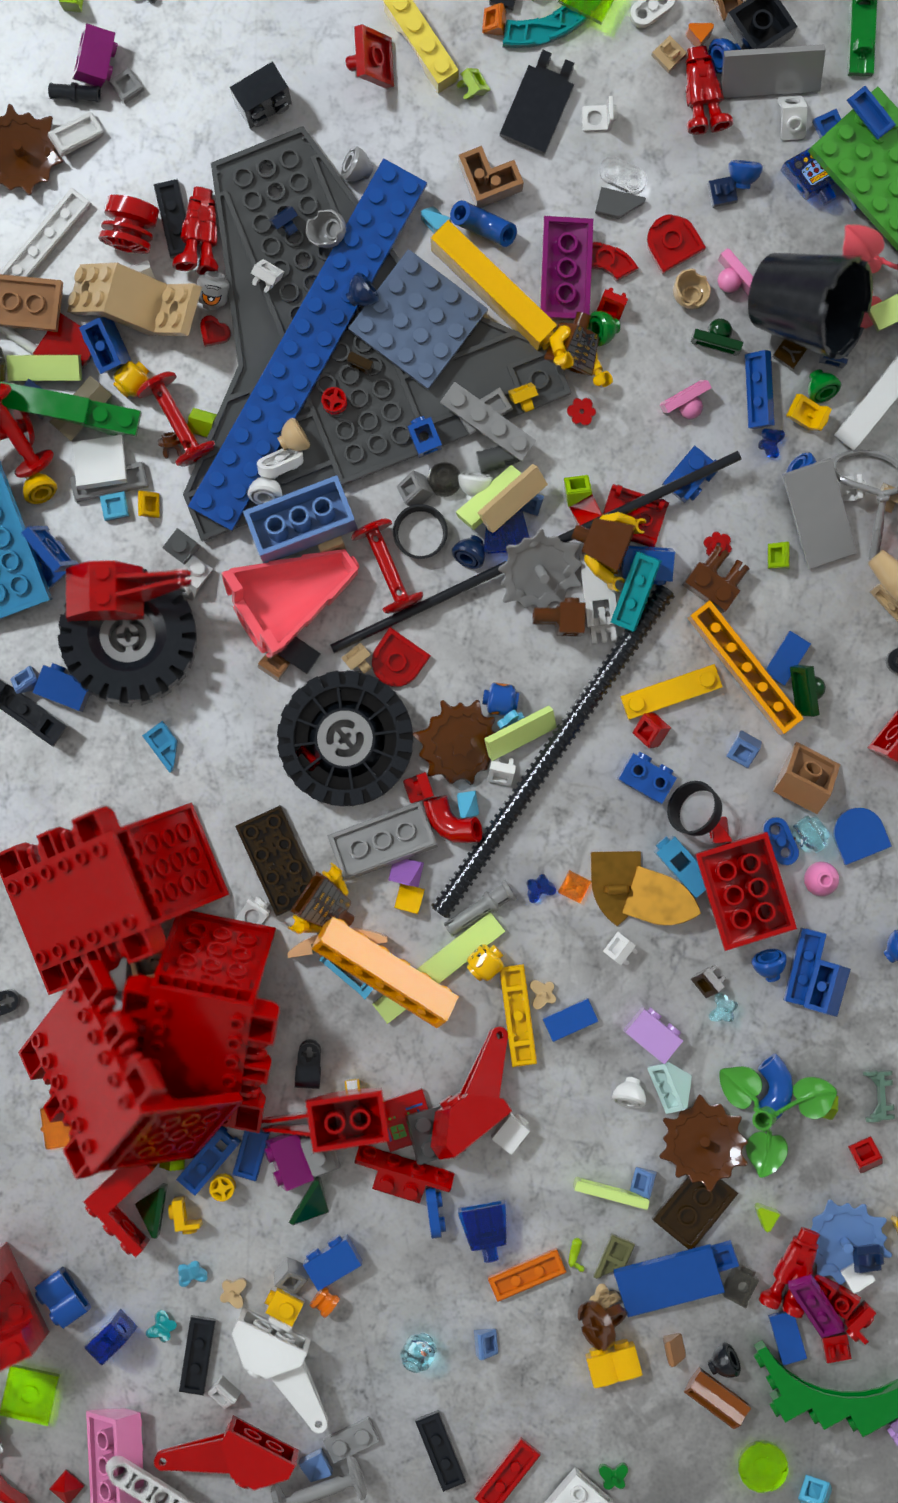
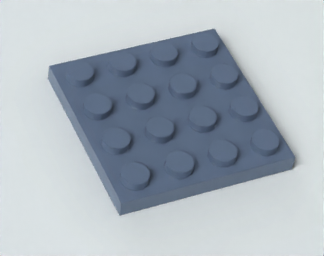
[348,249,488,390]

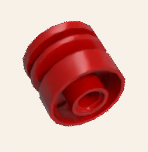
[98,194,159,254]

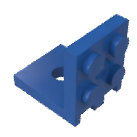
[21,526,78,590]

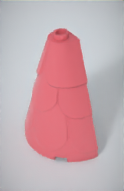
[222,549,359,658]

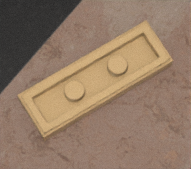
[477,464,548,533]

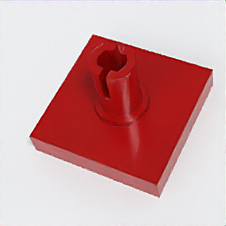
[346,24,394,89]

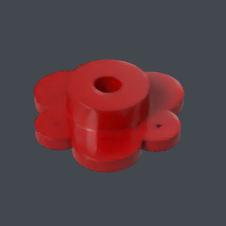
[567,398,596,426]
[703,532,732,556]

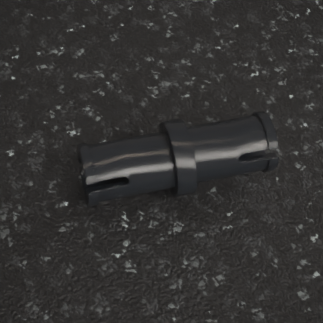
[48,82,101,103]

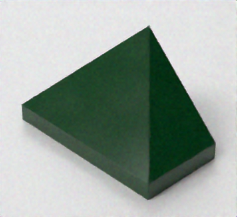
[289,1176,329,1225]
[135,1183,168,1239]

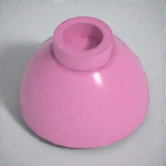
[804,862,839,896]

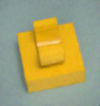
[508,382,538,412]

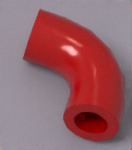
[423,795,482,843]

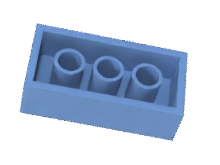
[243,475,358,563]

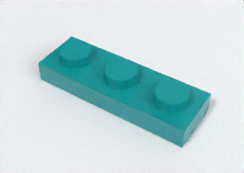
[610,552,662,632]

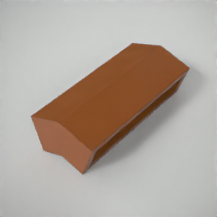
[684,1367,751,1429]

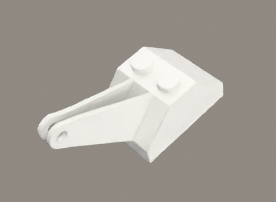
[232,1307,328,1433]

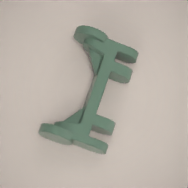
[863,1070,895,1122]

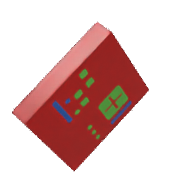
[384,1088,428,1152]

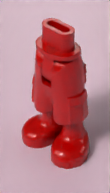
[685,46,733,135]
[173,186,219,275]
[759,1227,820,1318]

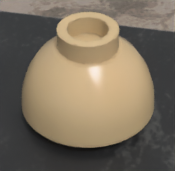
[277,417,310,451]

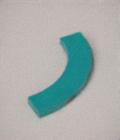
[502,0,603,48]

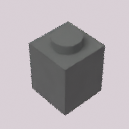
[162,528,201,565]

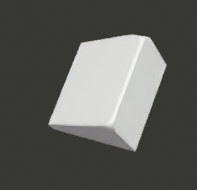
[840,1263,876,1294]

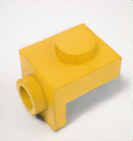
[786,394,832,431]
[168,1196,203,1234]
[264,1288,304,1327]

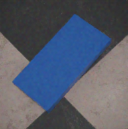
[614,1244,725,1317]

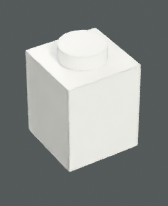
[491,1113,530,1155]

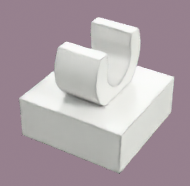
[251,259,285,292]
[487,757,516,787]
[603,932,638,965]

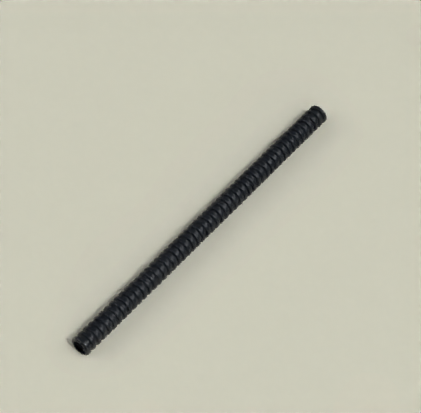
[431,585,675,918]

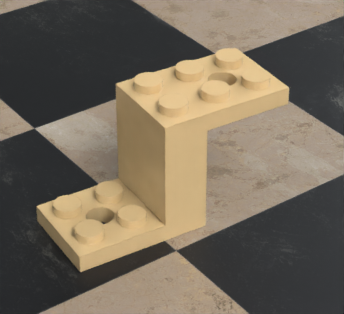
[67,263,202,336]

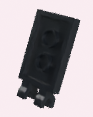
[499,50,575,155]

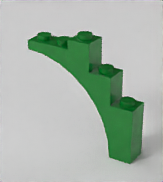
[753,1340,898,1437]

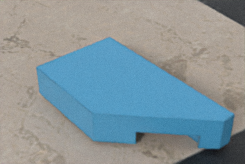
[142,721,178,773]

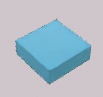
[100,491,130,521]

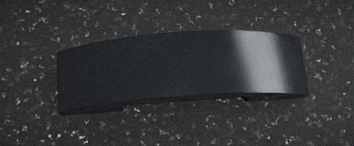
[0,679,68,747]

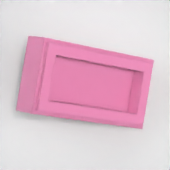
[717,248,753,296]
[660,380,712,419]

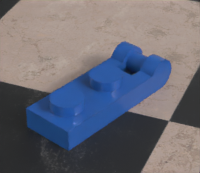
[176,1126,241,1196]

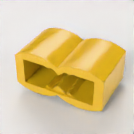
[585,1339,643,1388]

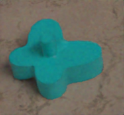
[146,1310,177,1343]

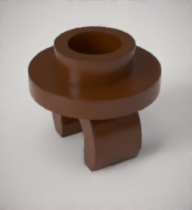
[158,432,182,458]

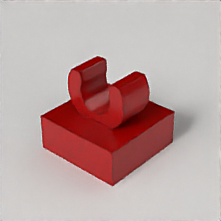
[597,288,628,320]
[821,1332,852,1363]

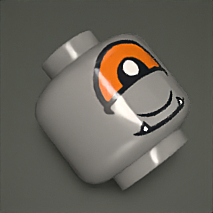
[197,271,230,310]

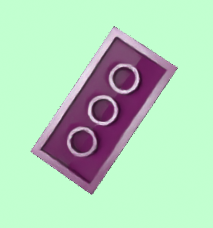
[540,216,594,320]

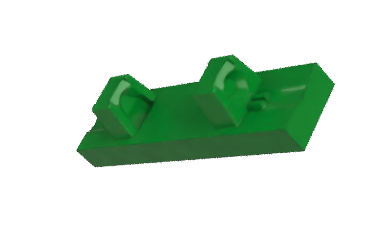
[847,0,877,77]

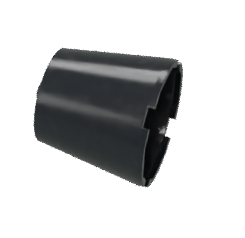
[748,253,873,360]

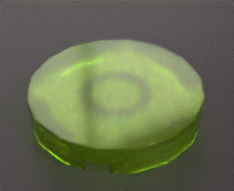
[738,1440,788,1493]

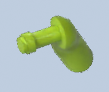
[568,1238,585,1272]

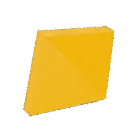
[138,490,160,518]

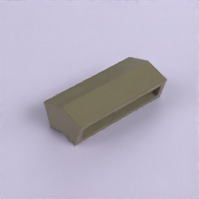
[49,375,112,441]

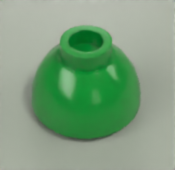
[587,311,620,346]
[807,369,842,403]

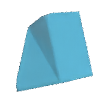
[421,207,451,234]
[457,791,479,818]
[798,1475,832,1503]

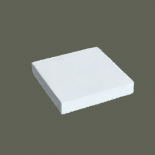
[73,435,127,490]

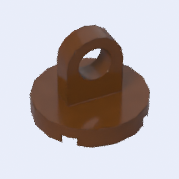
[578,1300,627,1351]

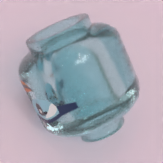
[792,815,830,854]
[400,1333,437,1373]

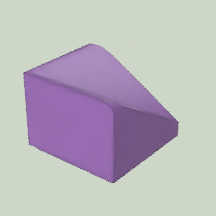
[389,858,424,887]

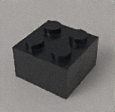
[724,0,798,50]
[229,61,292,128]

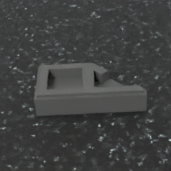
[595,187,646,219]

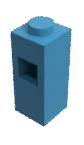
[654,836,706,898]

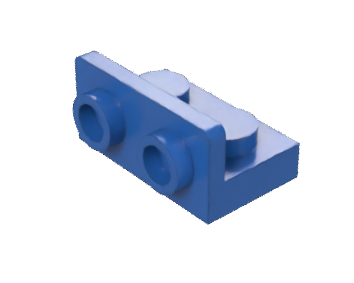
[662,445,718,504]

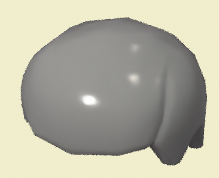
[306,209,346,248]

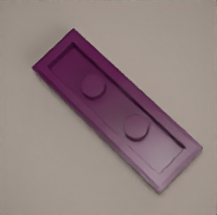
[788,1274,845,1338]

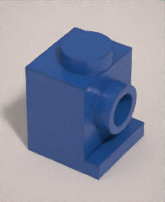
[407,416,442,458]

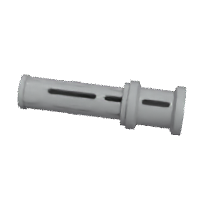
[444,880,517,937]

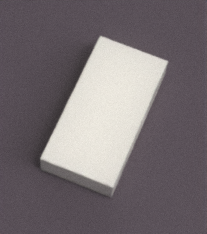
[48,111,104,157]

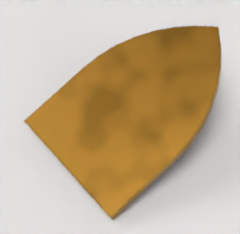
[591,851,641,926]
[623,866,701,925]

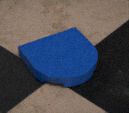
[833,808,892,865]

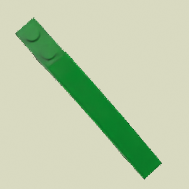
[0,382,142,437]

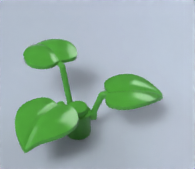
[719,1066,837,1178]

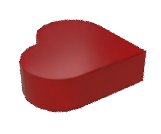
[200,315,231,347]

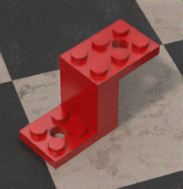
[83,1163,159,1258]

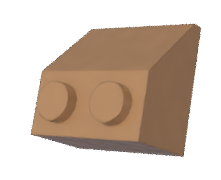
[773,742,840,814]

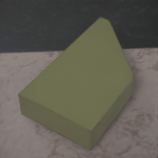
[593,1233,635,1279]

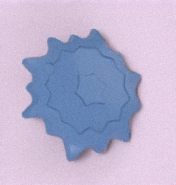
[810,1200,892,1285]

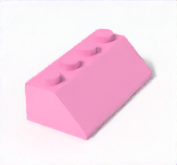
[86,1408,144,1503]

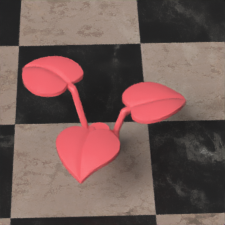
[842,225,898,329]

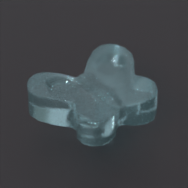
[709,993,738,1022]

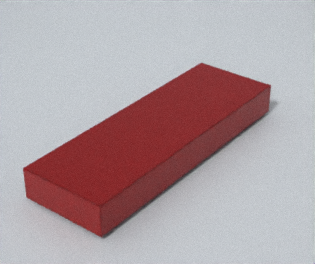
[474,1437,541,1503]

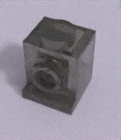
[722,1265,759,1308]

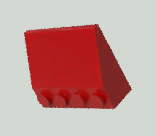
[695,832,797,951]

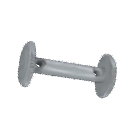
[271,1455,367,1503]

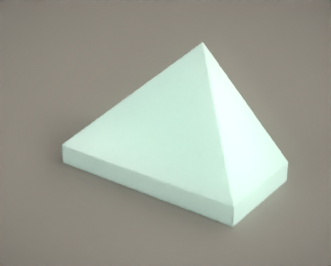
[647,1062,692,1114]

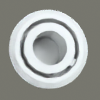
[458,472,493,500]
[247,476,282,505]
[611,1077,646,1109]

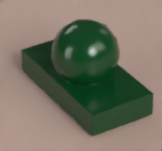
[690,318,744,356]
[790,665,826,717]

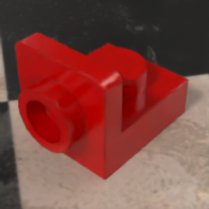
[403,772,434,803]
[843,1300,877,1345]

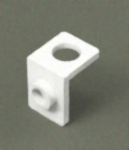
[582,96,617,132]
[778,96,808,140]
[236,896,272,925]

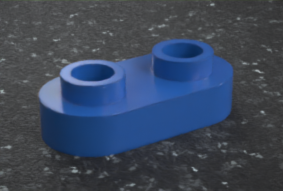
[762,817,799,865]
[425,1188,446,1239]

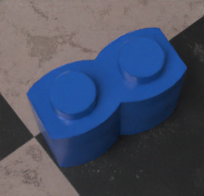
[34,1266,91,1329]

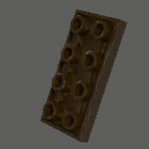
[235,805,313,917]

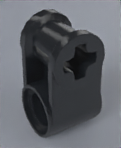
[294,1039,321,1089]

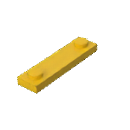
[620,664,723,720]
[500,964,537,1067]

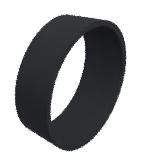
[393,504,448,559]
[667,781,722,836]

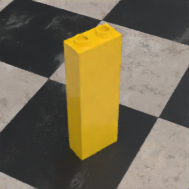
[431,219,557,351]

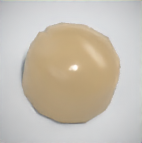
[673,268,711,310]

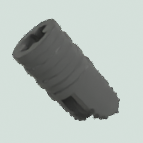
[476,446,519,473]

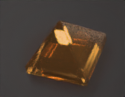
[558,870,591,903]

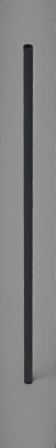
[330,451,742,653]

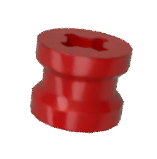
[321,387,347,415]

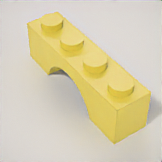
[383,0,459,93]

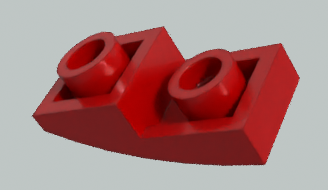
[814,1274,861,1320]

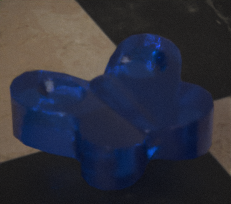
[758,428,785,458]
[526,874,556,903]

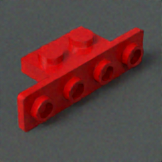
[354,1145,455,1204]

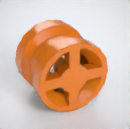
[309,1286,340,1318]

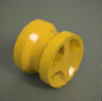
[209,1173,236,1202]

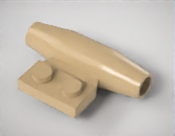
[868,550,898,622]

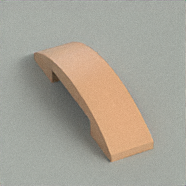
[287,928,388,958]

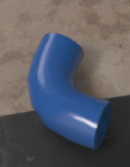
[450,200,517,247]
[758,1053,793,1120]

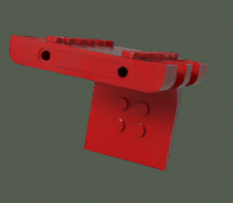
[0,802,229,995]
[121,911,280,1133]
[18,960,244,1179]

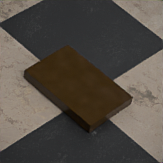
[652,1175,739,1250]

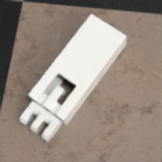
[578,552,617,644]

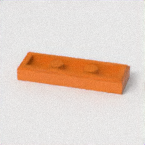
[488,1248,567,1302]

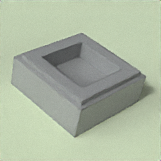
[109,67,144,104]

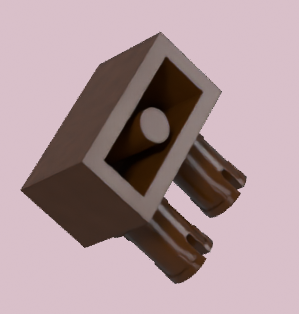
[682,545,750,614]
[532,598,585,637]

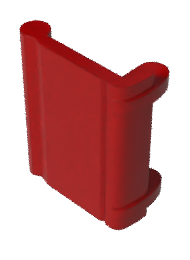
[602,484,670,547]

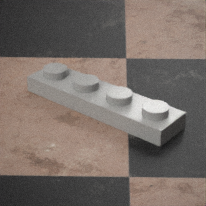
[440,382,536,462]

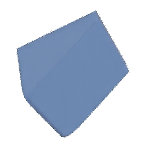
[726,731,762,768]

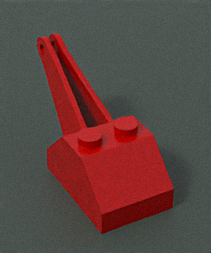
[66,560,192,621]
[431,1027,512,1160]
[262,1088,389,1153]
[154,1415,299,1490]

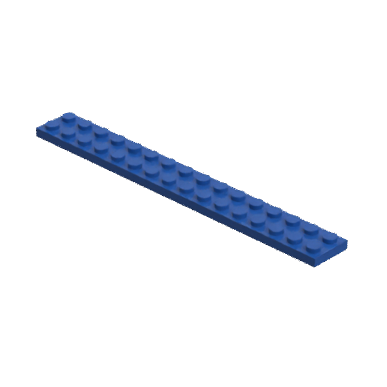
[188,158,427,532]

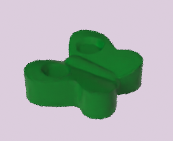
[598,1462,628,1490]

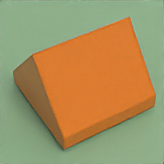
[482,3,506,36]
[686,23,714,47]

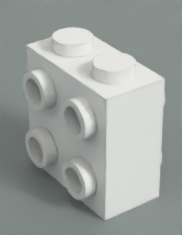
[544,1467,614,1503]

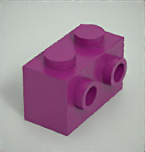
[72,23,118,88]
[264,1133,314,1191]

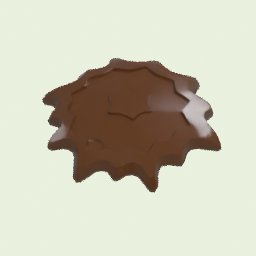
[0,104,63,195]
[413,700,496,785]
[659,1094,748,1192]

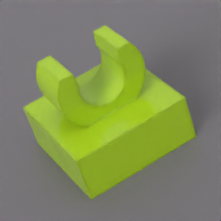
[456,68,490,99]

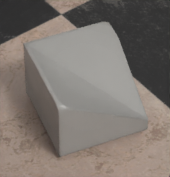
[397,470,434,506]
[274,1257,309,1295]

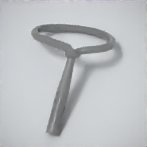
[832,449,898,560]

